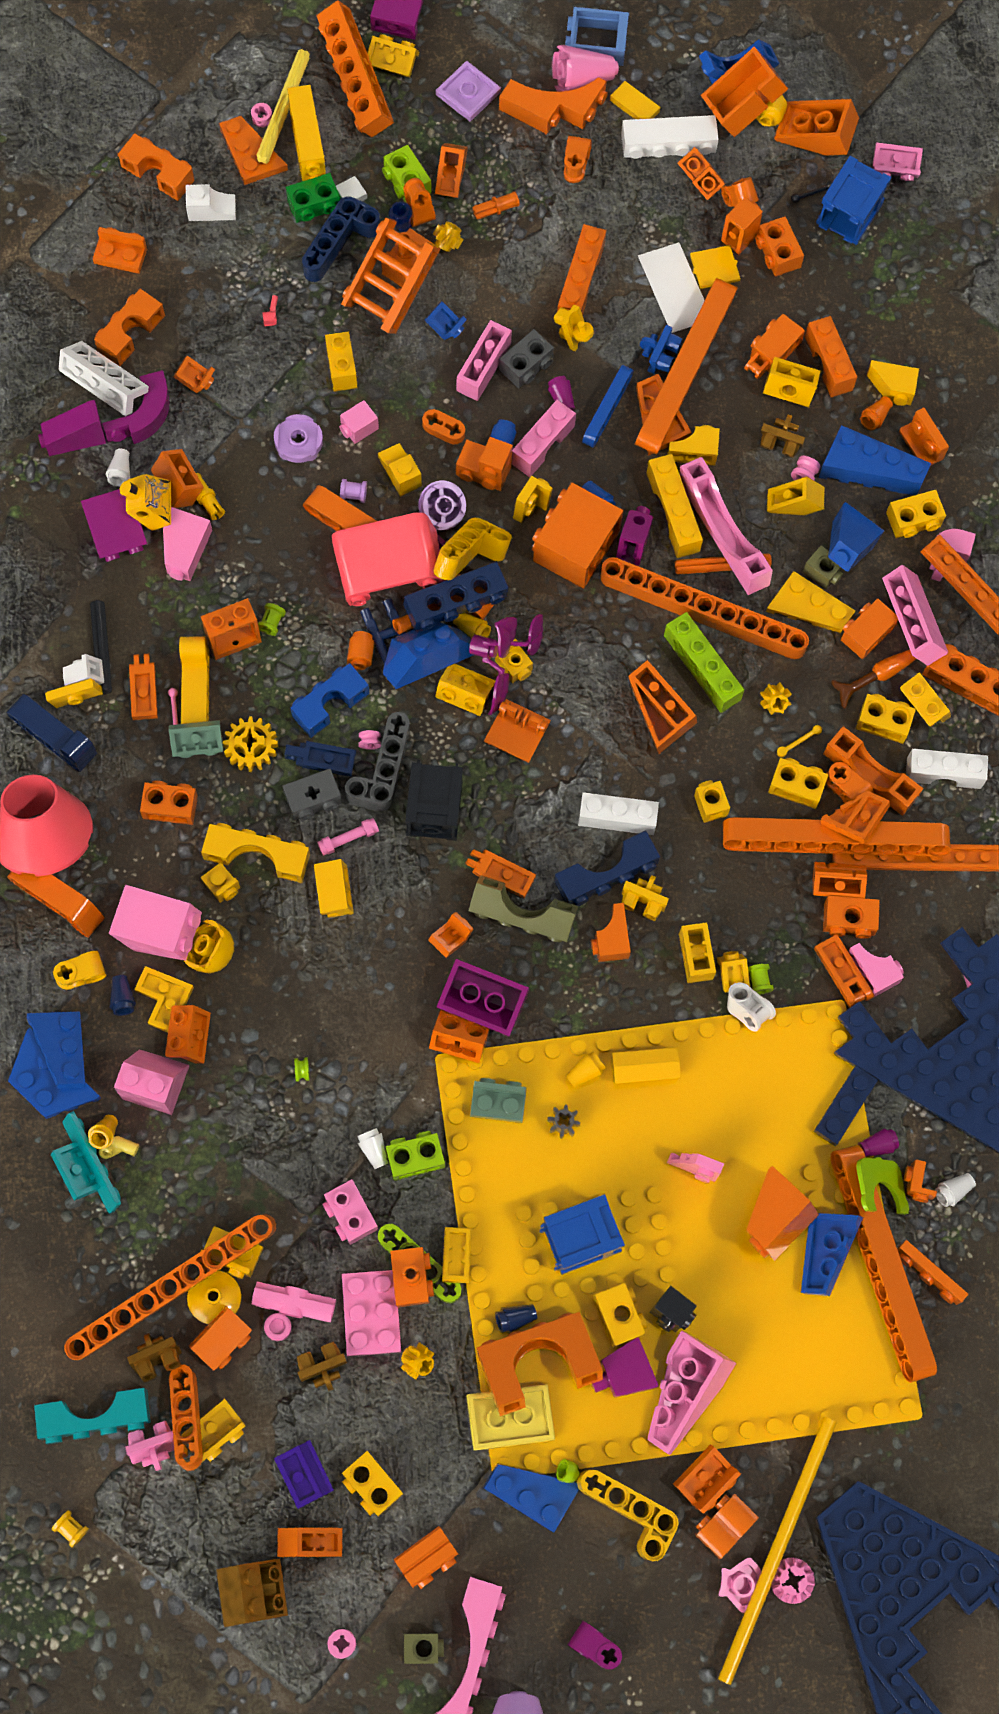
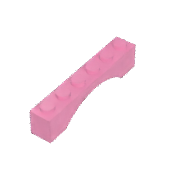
[679,457,773,595]
[435,1577,506,1714]

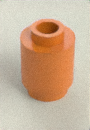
[347,631,374,670]

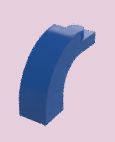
[699,39,779,84]

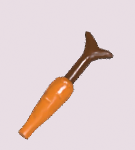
[831,650,917,709]

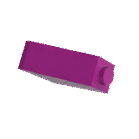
[38,400,106,456]

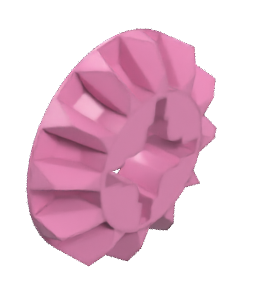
[771,1558,815,1604]

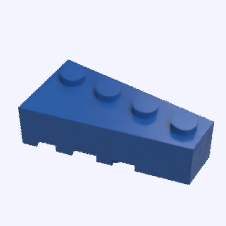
[819,425,931,496]

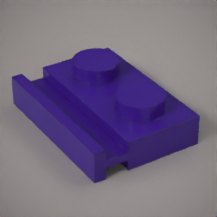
[274,1440,334,1509]

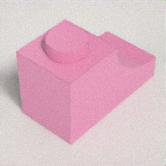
[848,943,904,998]

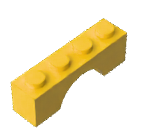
[647,454,703,558]
[201,823,310,883]

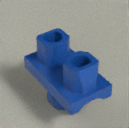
[640,325,682,374]

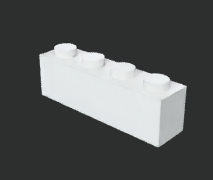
[621,115,718,159]

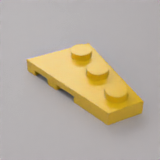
[766,571,855,633]

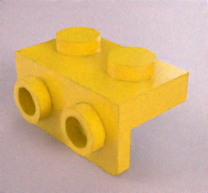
[181,1398,245,1462]

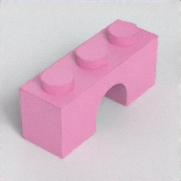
[512,400,576,477]

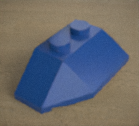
[383,622,473,689]

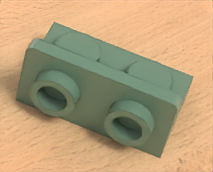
[169,720,223,758]
[470,1078,527,1123]

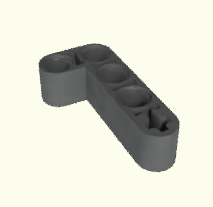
[345,712,410,811]

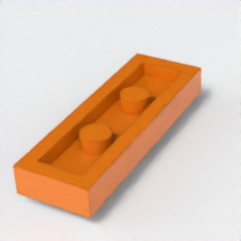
[897,1240,969,1305]

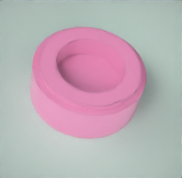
[264,1313,292,1341]

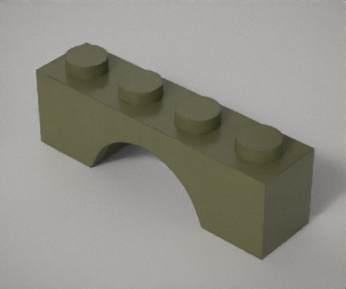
[468,875,579,942]

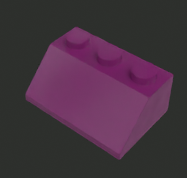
[436,959,530,1037]

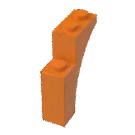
[499,77,608,134]

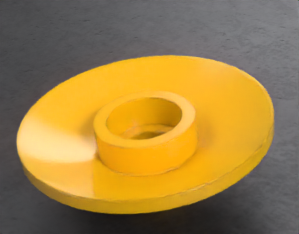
[187,1271,241,1324]

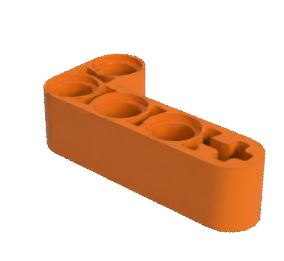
[7,871,105,938]

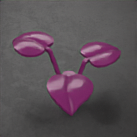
[469,614,543,715]

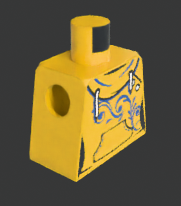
[120,474,171,531]

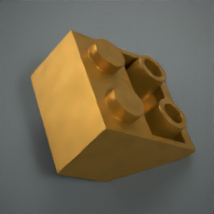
[216,1558,288,1627]

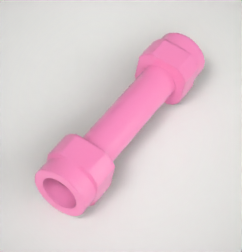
[317,818,379,856]

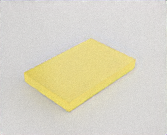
[466,1384,555,1451]

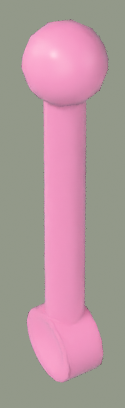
[168,688,178,725]

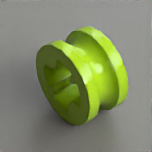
[294,1057,309,1082]

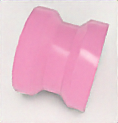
[791,456,821,481]
[328,1629,356,1659]

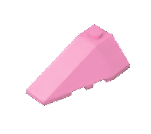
[647,1330,736,1455]

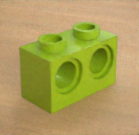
[382,145,431,203]
[386,1131,445,1181]

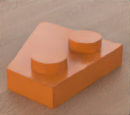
[821,791,890,844]

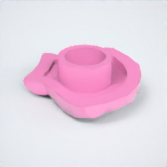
[719,1558,761,1613]

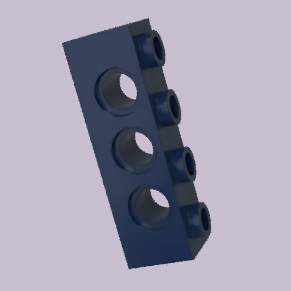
[404,562,508,631]

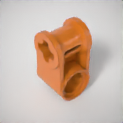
[564,136,592,183]
[721,177,759,207]
[403,178,436,227]
[825,762,874,803]

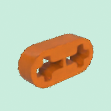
[422,409,465,445]

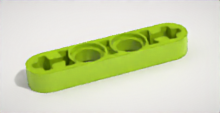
[378,1224,461,1303]

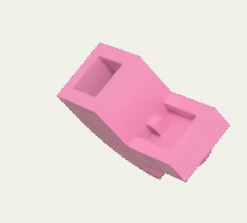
[929,529,976,581]

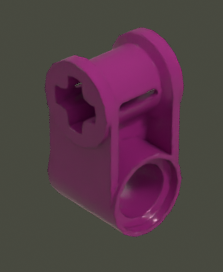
[567,1620,622,1669]

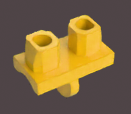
[554,305,594,351]
[622,875,669,921]

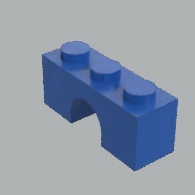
[291,663,369,738]

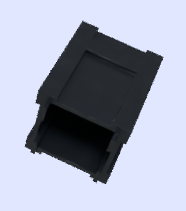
[405,760,463,841]

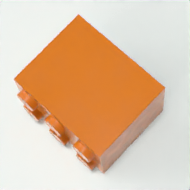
[532,483,623,589]

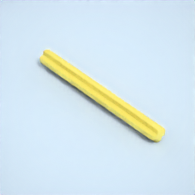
[257,49,310,164]

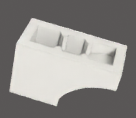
[186,184,236,221]

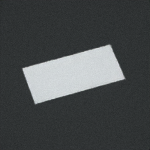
[638,243,705,333]

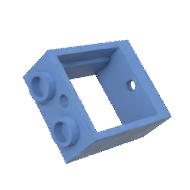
[565,7,629,66]

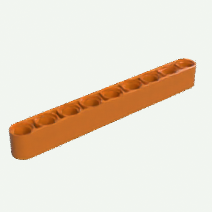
[635,278,738,455]
[303,485,494,619]
[600,557,809,659]
[723,817,951,857]
[830,1145,937,1383]
[65,1214,276,1360]

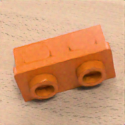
[93,227,147,274]
[899,408,949,466]
[165,1005,211,1064]

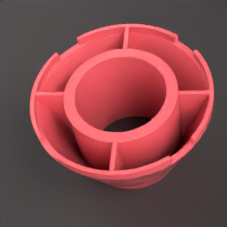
[0,775,93,876]

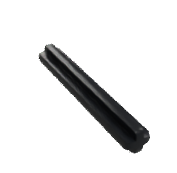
[90,600,112,695]

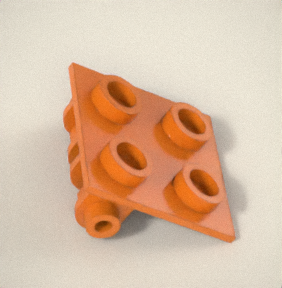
[484,699,551,763]

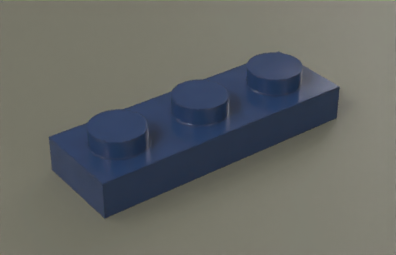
[813,1066,878,1146]

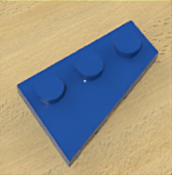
[26,1011,85,1089]
[801,1213,863,1296]
[483,1464,579,1533]

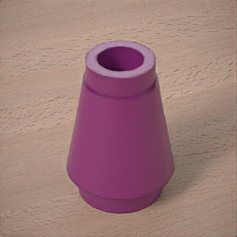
[548,376,575,411]
[857,1128,899,1157]

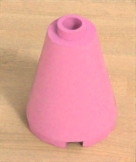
[552,45,619,92]

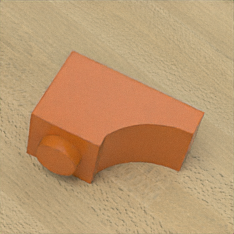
[435,143,468,198]
[591,903,631,962]
[277,1528,342,1557]

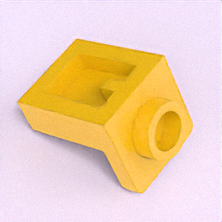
[200,862,240,903]
[717,951,750,993]

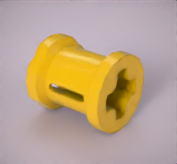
[52,1510,89,1548]

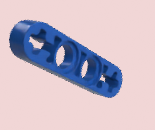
[582,365,634,448]

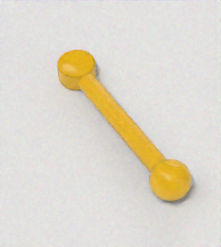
[777,725,822,757]

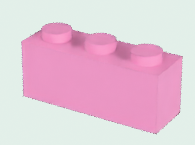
[456,320,512,401]

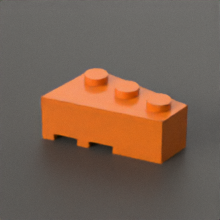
[628,660,697,754]

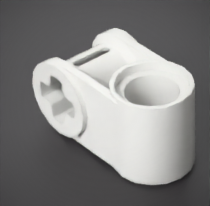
[727,982,776,1032]

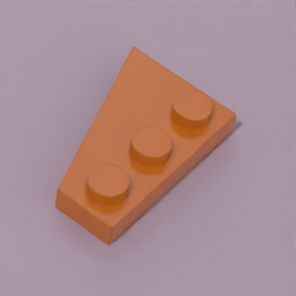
[219,116,288,185]
[636,374,692,456]

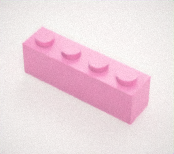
[882,565,948,666]

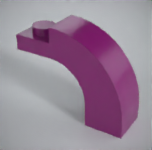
[102,370,170,444]

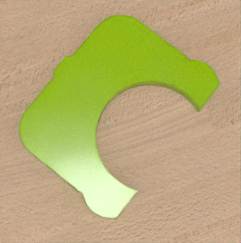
[856,1157,909,1215]

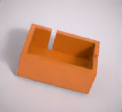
[701,46,788,137]

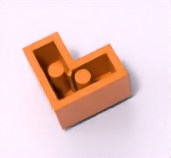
[456,437,513,491]

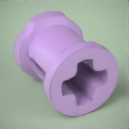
[340,479,367,503]

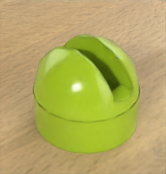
[556,1459,580,1483]

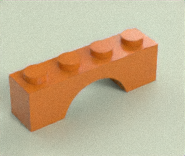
[557,224,606,315]
[823,726,924,816]

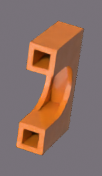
[477,1312,603,1416]

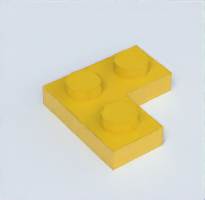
[134,966,194,1033]

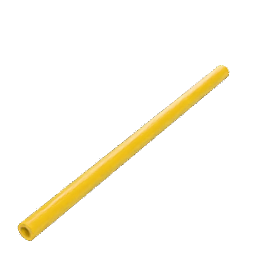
[718,1417,837,1685]

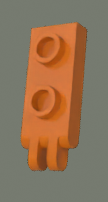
[129,653,158,720]
[466,850,536,899]

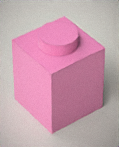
[339,400,379,444]

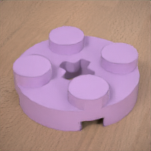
[274,414,323,463]

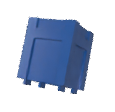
[816,156,891,245]
[539,1194,625,1275]

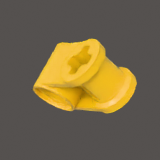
[53,951,107,990]

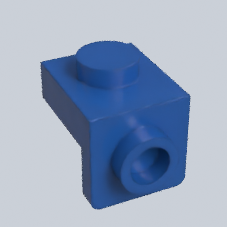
[424,301,467,340]

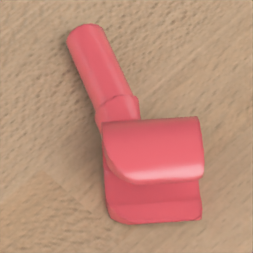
[262,295,278,327]

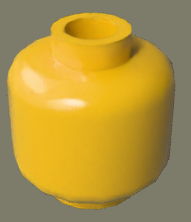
[756,95,787,127]

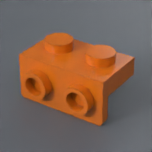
[673,1444,741,1514]

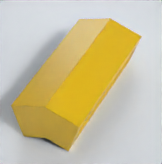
[612,1047,681,1083]

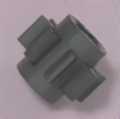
[547,1104,580,1139]

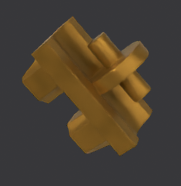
[761,414,805,458]
[127,1333,182,1383]
[297,1342,347,1391]

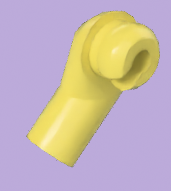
[98,1136,139,1159]

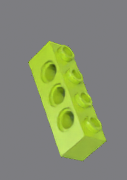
[664,612,744,713]

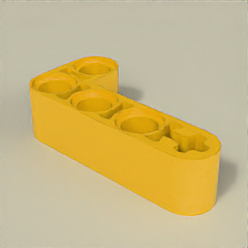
[433,517,512,580]
[179,636,209,724]
[577,1470,679,1561]

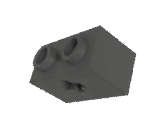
[282,769,342,821]

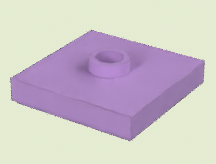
[436,61,501,122]

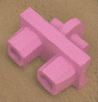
[125,1421,174,1471]

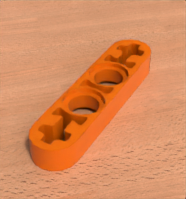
[169,1365,203,1471]

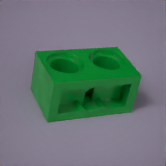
[286,173,340,223]

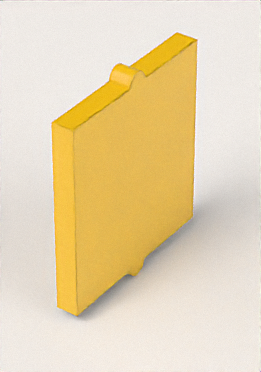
[690,245,740,289]

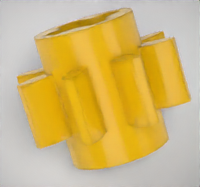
[433,221,464,252]
[760,682,792,715]
[401,1343,434,1379]

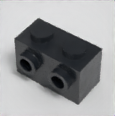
[650,1286,697,1333]

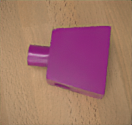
[616,506,653,566]
[591,1337,659,1398]

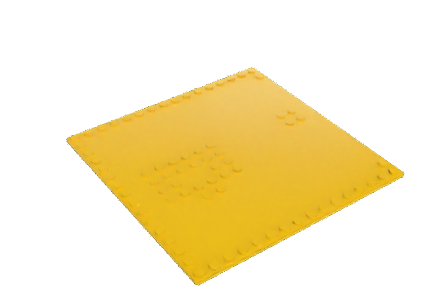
[435,1000,922,1475]

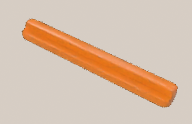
[674,553,772,574]

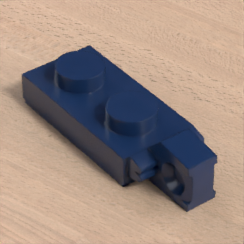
[284,741,356,777]

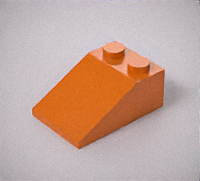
[774,99,859,155]

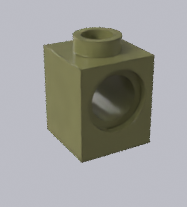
[803,546,844,590]
[404,1633,444,1664]

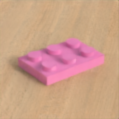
[342,1270,401,1357]

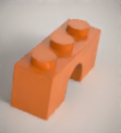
[118,133,194,201]
[94,289,165,367]
[805,316,857,397]

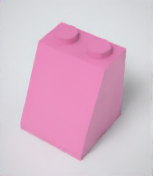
[109,885,202,961]
[114,1049,189,1115]

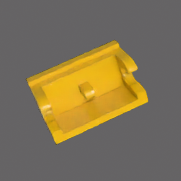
[314,859,354,918]

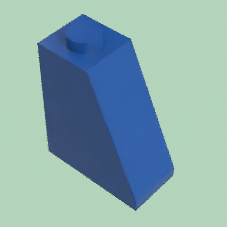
[828,502,884,572]

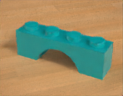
[34,1388,151,1444]

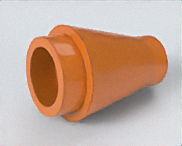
[860,396,893,430]

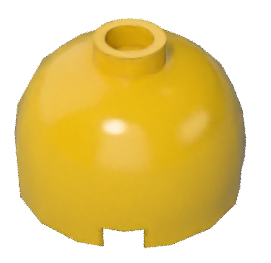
[184,920,234,973]

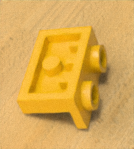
[368,34,419,78]
[513,476,553,523]
[435,664,495,716]
[900,672,951,726]
[200,1226,263,1279]

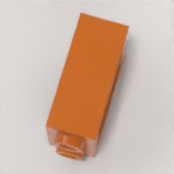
[201,598,262,660]

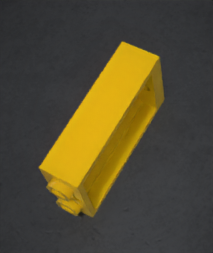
[287,85,326,181]

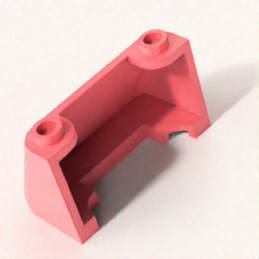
[332,513,444,606]

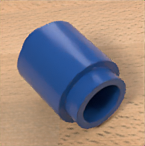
[490,420,516,445]

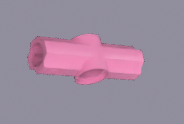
[252,1282,336,1323]

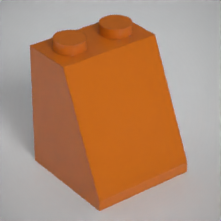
[746,1166,819,1261]

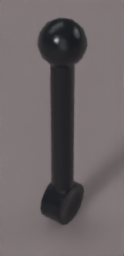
[791,181,833,203]

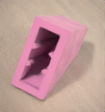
[163,507,212,581]

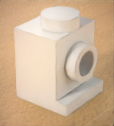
[63,654,104,686]

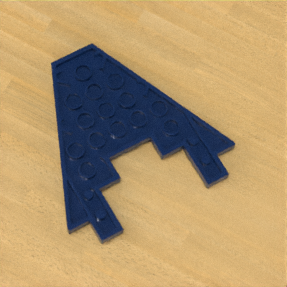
[834,927,999,1153]
[816,1481,999,1714]

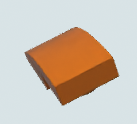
[677,146,725,200]

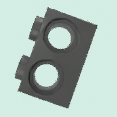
[499,329,554,389]

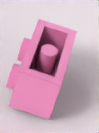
[322,1179,378,1245]

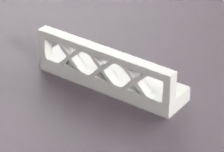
[59,341,149,416]

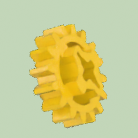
[223,716,278,772]

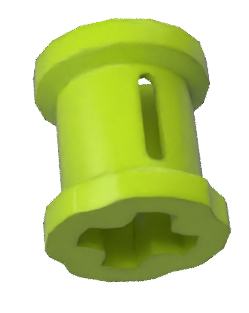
[258,603,286,636]
[748,964,774,995]

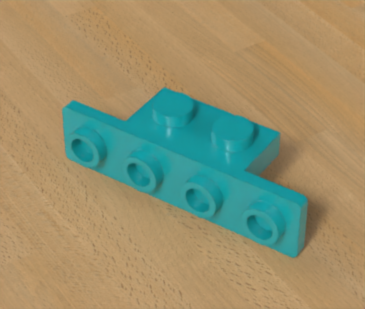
[50,1111,121,1214]

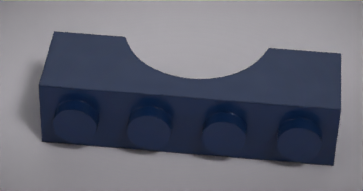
[554,830,660,906]

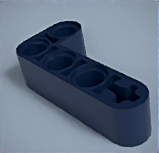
[302,196,380,282]
[6,694,97,772]

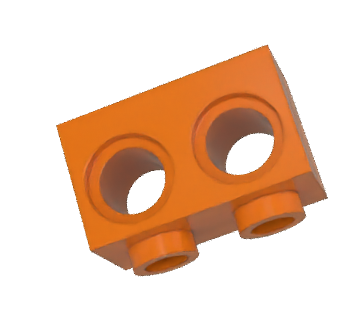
[755,216,804,276]
[140,781,198,825]
[429,1010,490,1063]

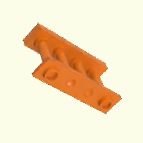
[341,218,441,334]

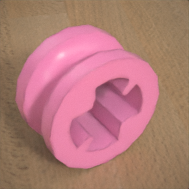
[251,103,272,128]
[359,730,381,750]

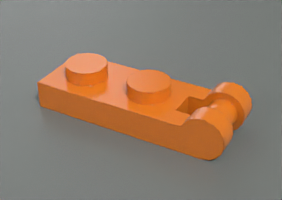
[814,934,874,1008]

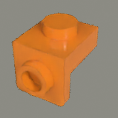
[173,355,215,394]
[428,912,473,958]
[904,1160,937,1203]

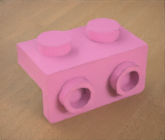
[872,143,923,181]

